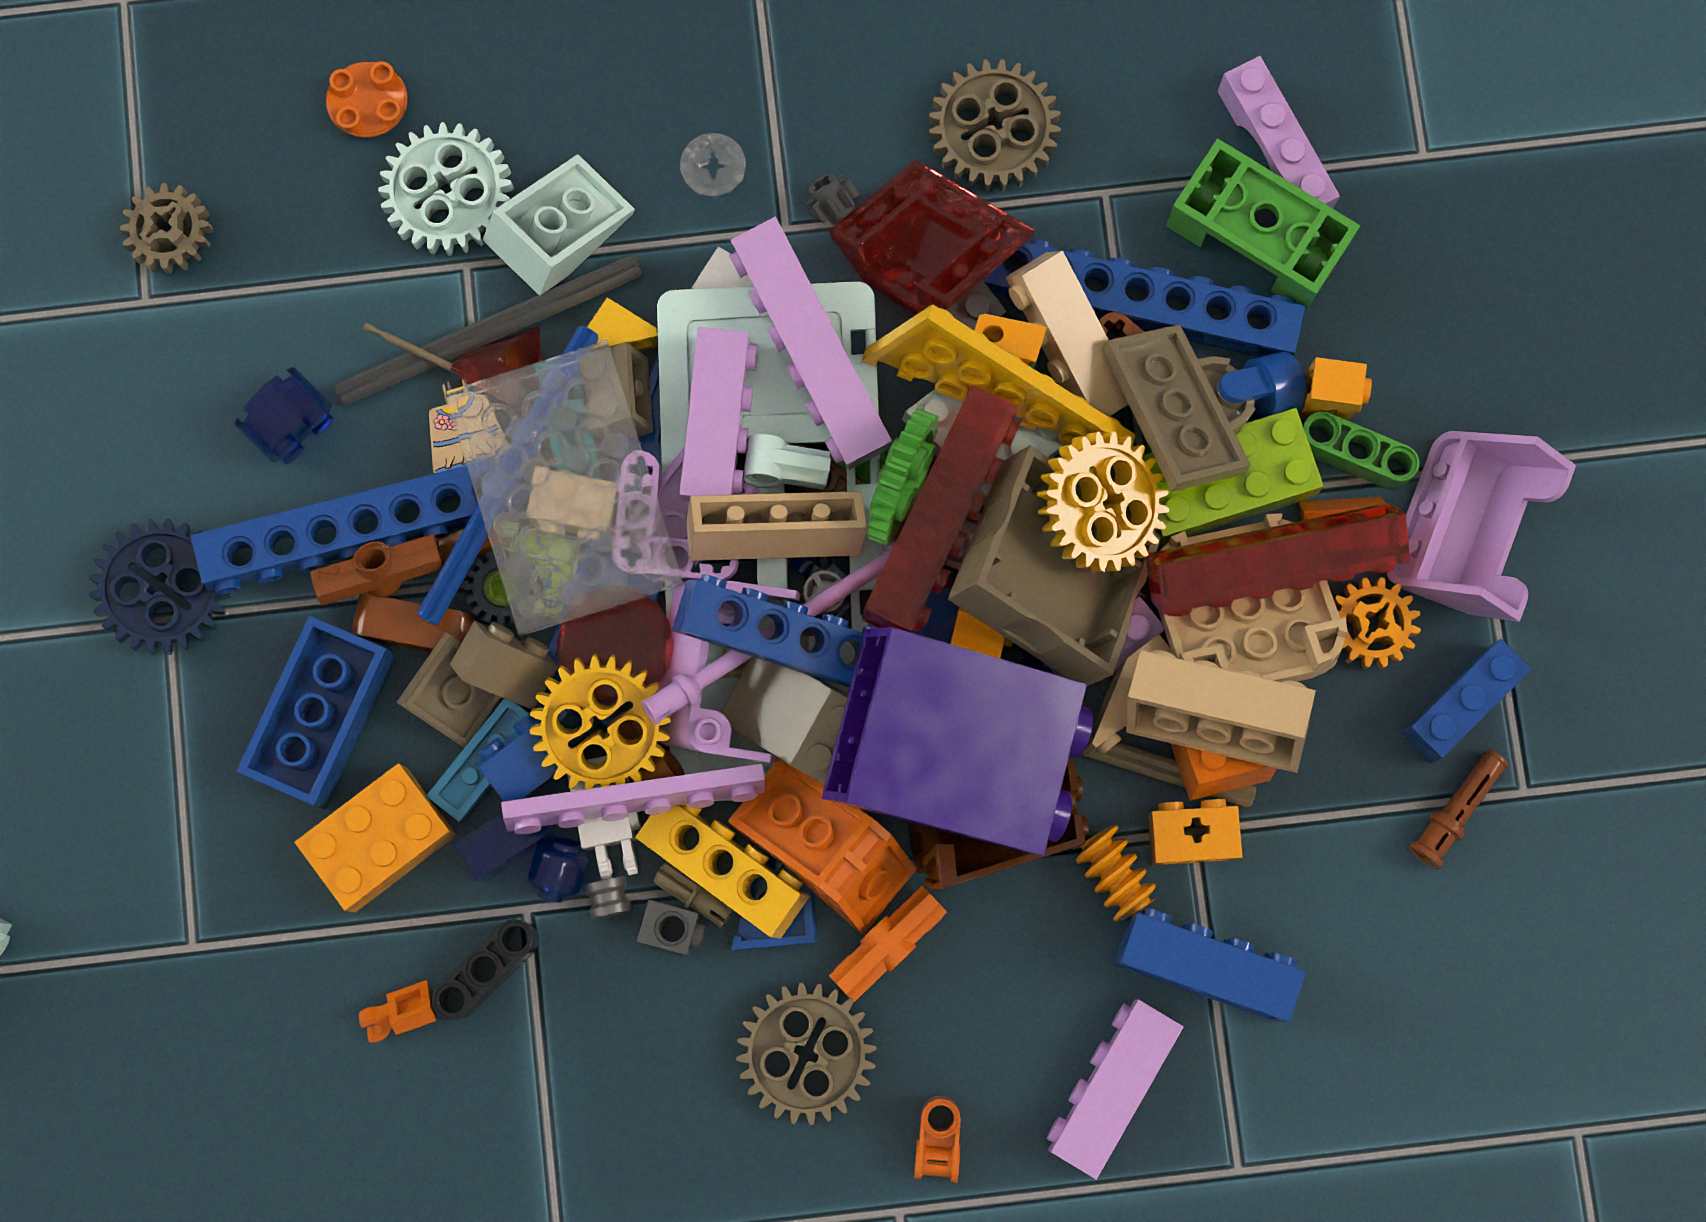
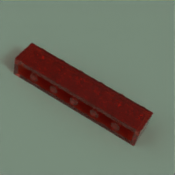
[862,385,1021,633]
[1146,502,1410,616]

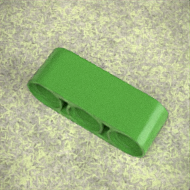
[1303,411,1420,490]

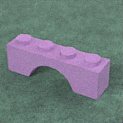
[1218,56,1340,208]

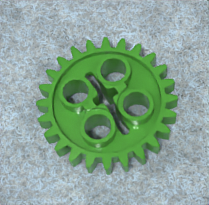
[867,408,939,546]

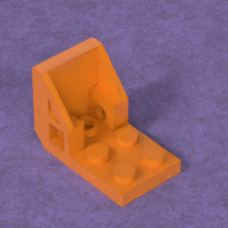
[728,758,917,935]

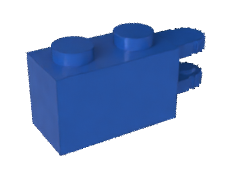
[474,709,596,802]

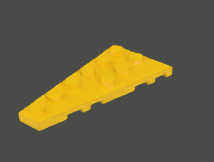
[861,304,1136,447]

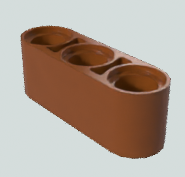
[350,593,478,652]

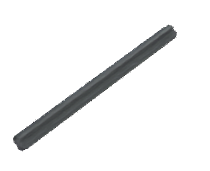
[335,255,642,405]

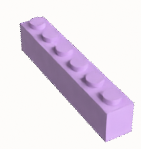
[729,216,893,470]

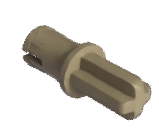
[654,862,734,929]

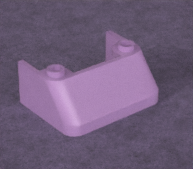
[657,579,802,763]

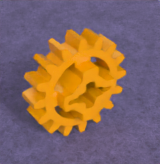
[1334,577,1421,670]

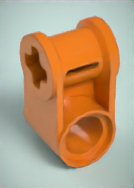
[914,1095,961,1183]

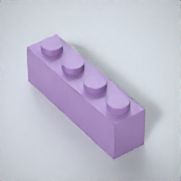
[679,327,757,502]
[1046,999,1184,1180]

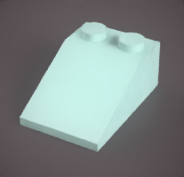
[482,154,635,296]

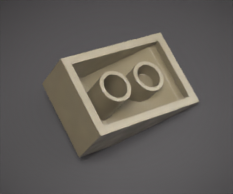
[721,657,848,784]

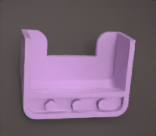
[1387,431,1576,622]

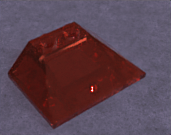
[829,159,1034,315]

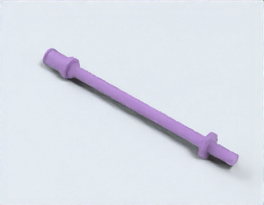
[641,526,935,725]

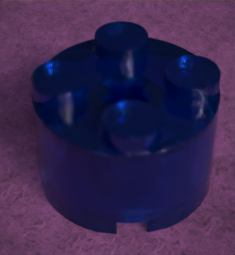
[235,367,334,465]

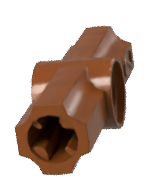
[310,533,445,606]

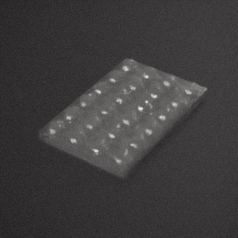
[445,340,684,636]

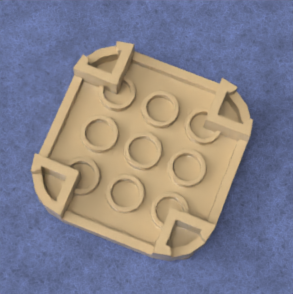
[1151,514,1348,682]

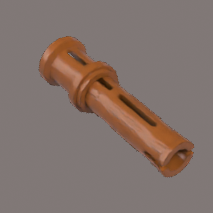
[1408,749,1509,870]

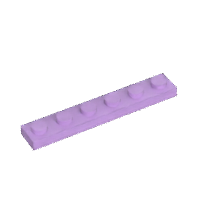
[501,763,765,834]

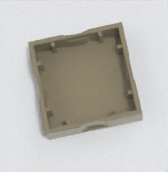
[948,445,1161,687]

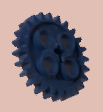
[89,519,230,655]

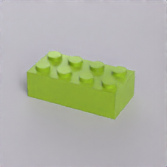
[1142,408,1324,545]

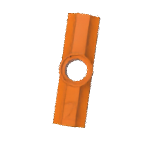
[829,886,947,1002]

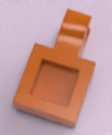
[359,980,437,1043]

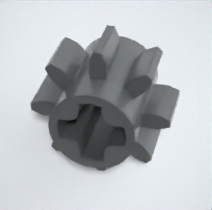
[806,173,859,225]

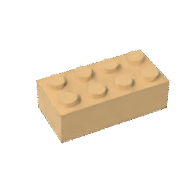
[1126,650,1316,773]

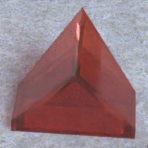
[451,325,541,413]

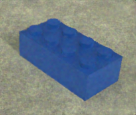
[236,615,396,810]
[1113,908,1306,1022]

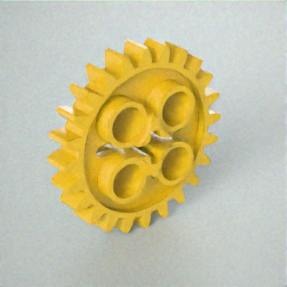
[1037,432,1169,572]
[529,654,671,790]

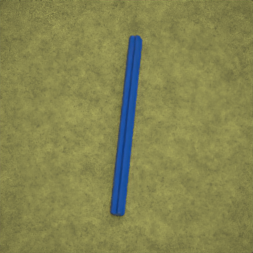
[418,326,598,625]

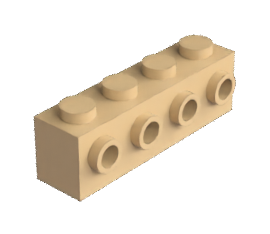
[1006,251,1129,417]
[686,491,867,561]

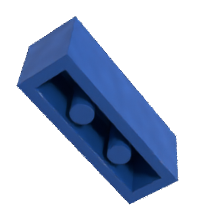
[1402,639,1532,763]

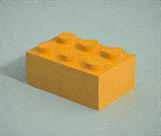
[294,763,458,913]

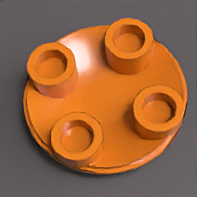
[326,61,408,138]

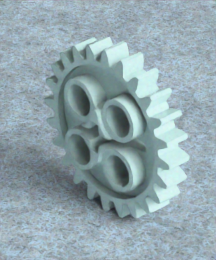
[378,122,514,256]

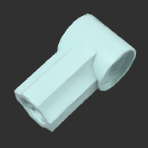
[743,434,831,490]

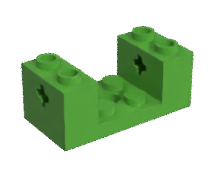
[1166,138,1360,313]

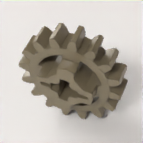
[120,183,213,274]

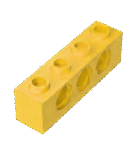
[635,804,810,939]

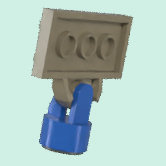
[1102,324,1307,492]

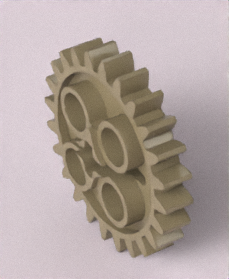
[929,59,1061,192]
[736,983,877,1125]

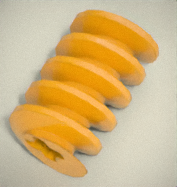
[1075,824,1157,923]

